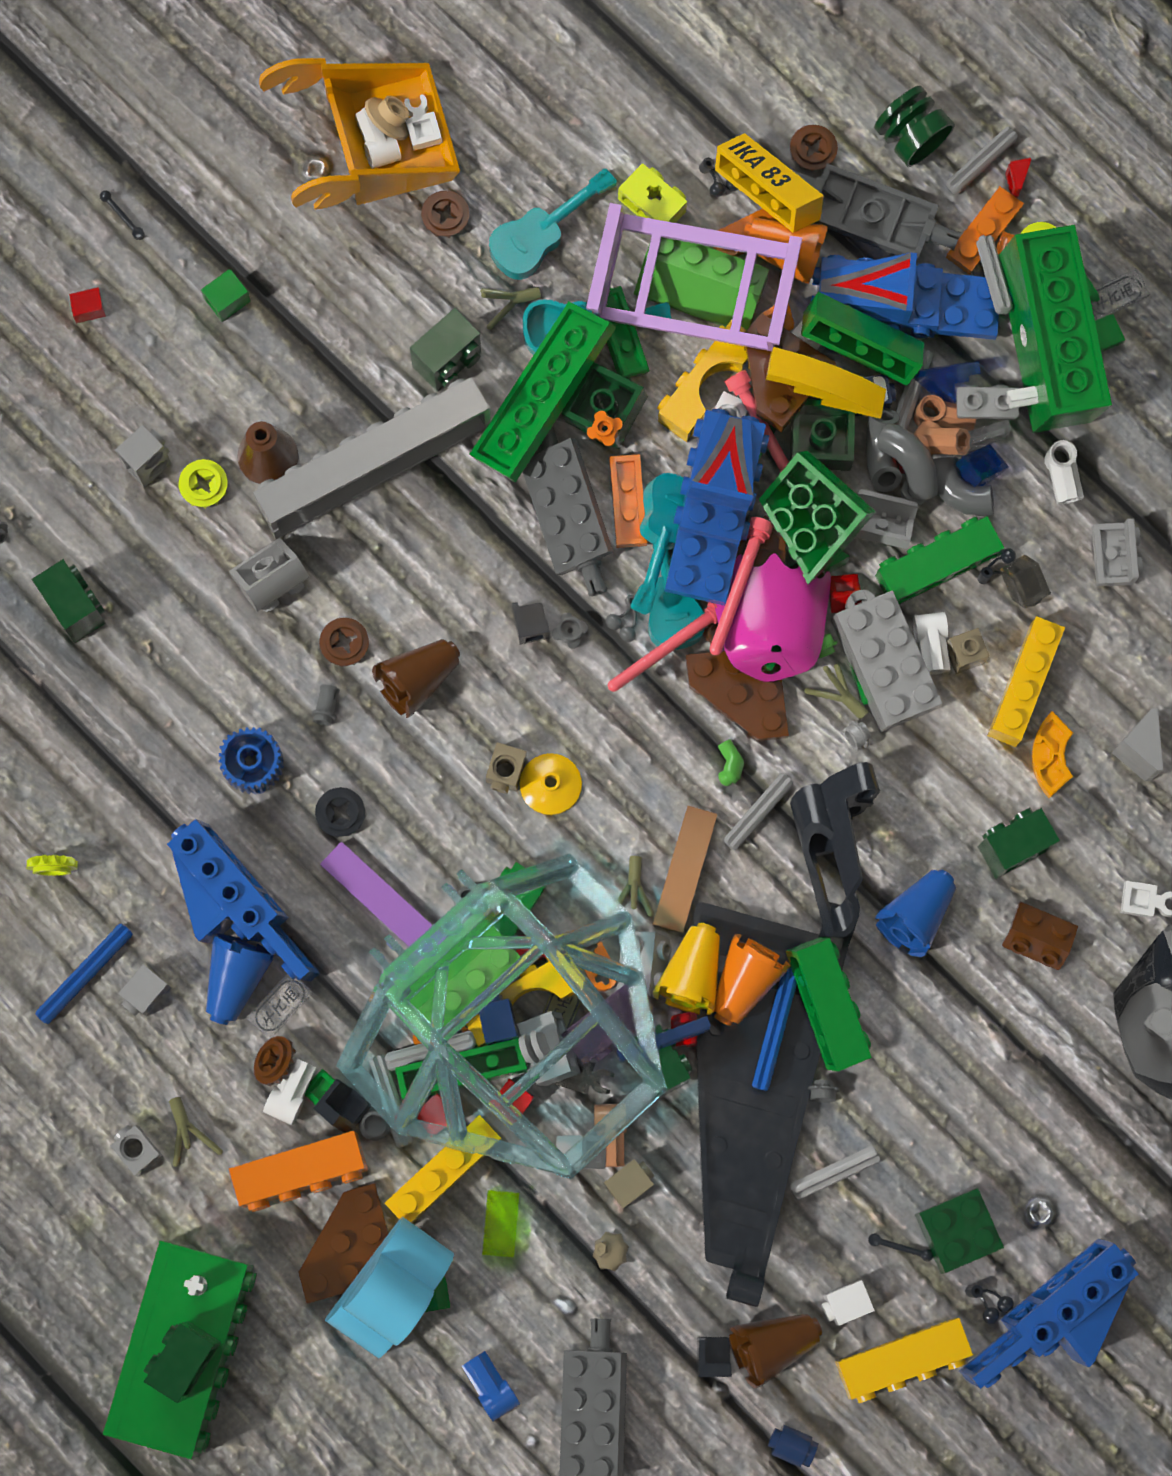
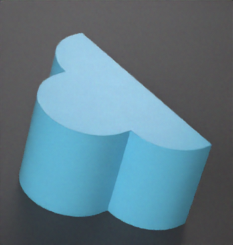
[325,1217,454,1358]

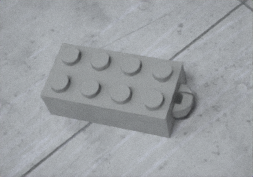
[831,589,943,733]

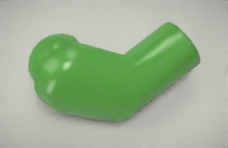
[718,739,744,786]

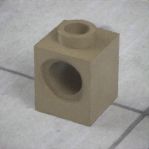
[947,628,989,674]
[486,742,527,794]
[603,1159,654,1209]

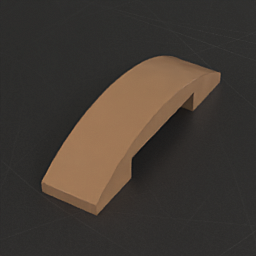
[653,806,717,934]

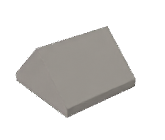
[1111,708,1163,781]

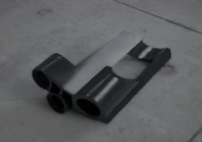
[790,762,880,937]

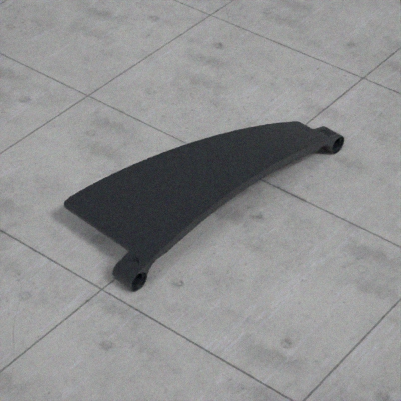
[693,902,855,1307]

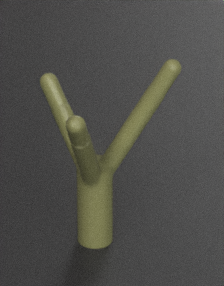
[480,287,541,330]
[804,663,869,720]
[605,856,654,923]
[169,1097,223,1167]

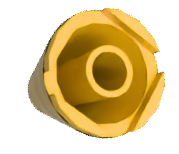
[652,923,720,1015]

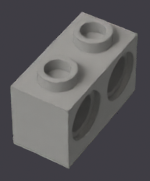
[115,425,171,488]

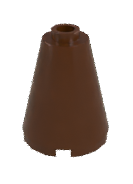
[237,421,299,484]
[372,639,460,718]
[729,1314,822,1388]

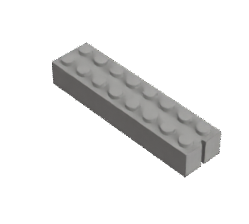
[253,377,491,539]

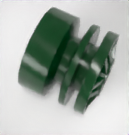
[874,85,955,167]

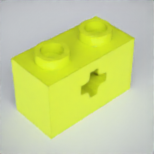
[618,163,687,223]

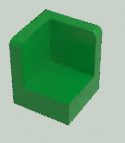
[201,270,251,322]

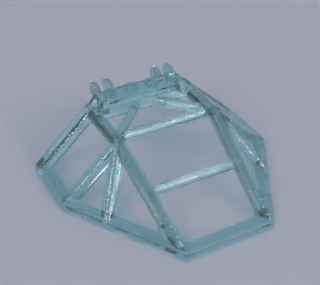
[336,853,667,1179]

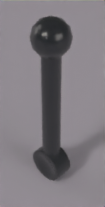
[100,190,145,240]
[868,1233,933,1262]

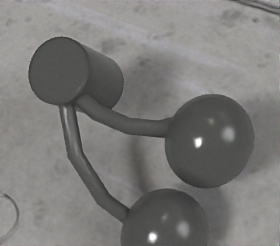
[606,595,637,642]

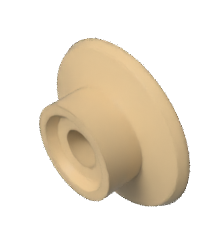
[365,96,410,140]

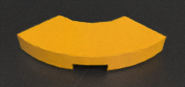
[1032,711,1073,798]

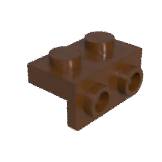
[1002,901,1078,970]

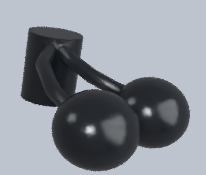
[699,157,738,197]
[977,548,1020,584]
[965,1285,1014,1324]

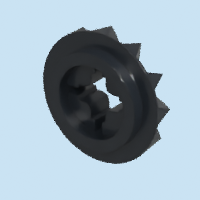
[315,787,365,838]

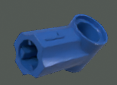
[462,1351,520,1421]

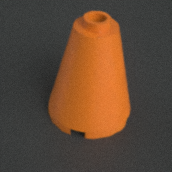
[742,218,828,284]
[714,934,790,1026]

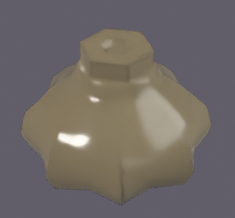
[592,1231,629,1272]

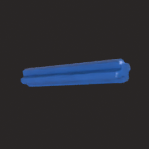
[35,923,133,1024]
[752,968,797,1091]

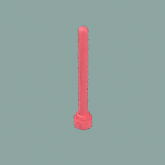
[724,369,789,472]
[710,517,774,655]
[608,602,718,692]

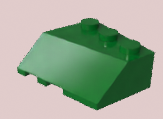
[759,451,876,584]

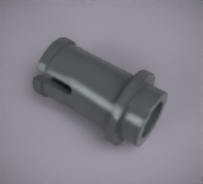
[312,684,340,726]

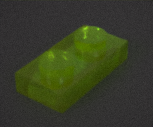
[482,1190,520,1258]

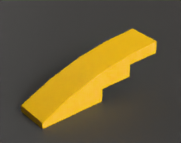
[766,347,886,419]

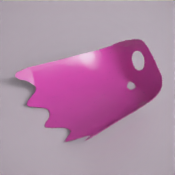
[715,554,831,682]

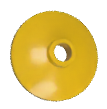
[520,753,582,815]

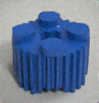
[218,727,284,795]

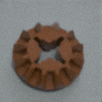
[790,125,838,172]
[421,191,469,238]
[319,618,369,667]
[254,1036,296,1087]

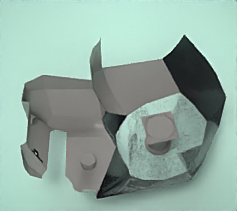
[1113,923,1172,1100]

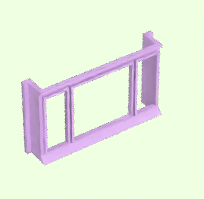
[586,203,802,351]

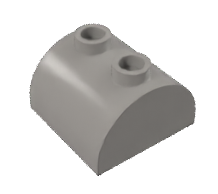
[229,538,309,612]

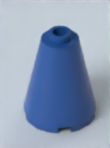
[875,870,956,957]
[206,934,274,1025]

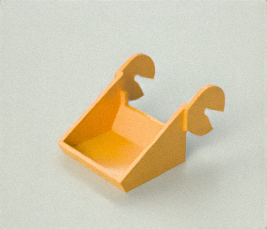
[259,58,460,210]

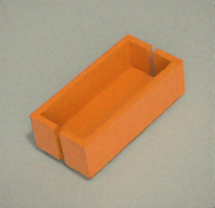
[229,1131,368,1212]

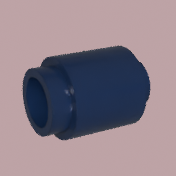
[768,1424,819,1467]

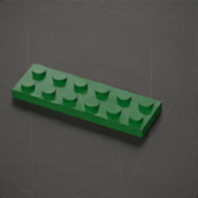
[469,301,616,483]

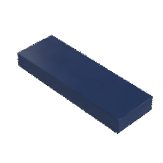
[616,1016,711,1063]

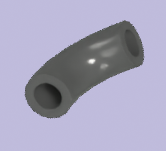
[866,408,902,492]
[878,422,938,500]
[933,457,994,516]

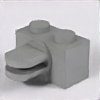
[517,1011,581,1086]

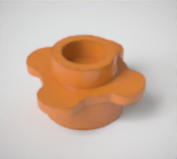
[587,411,623,446]

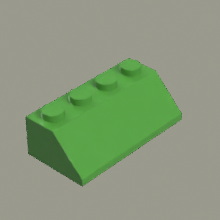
[634,238,769,330]
[383,911,522,1045]

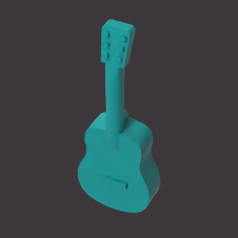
[489,168,617,280]
[523,299,671,355]
[630,473,685,615]
[648,549,705,650]

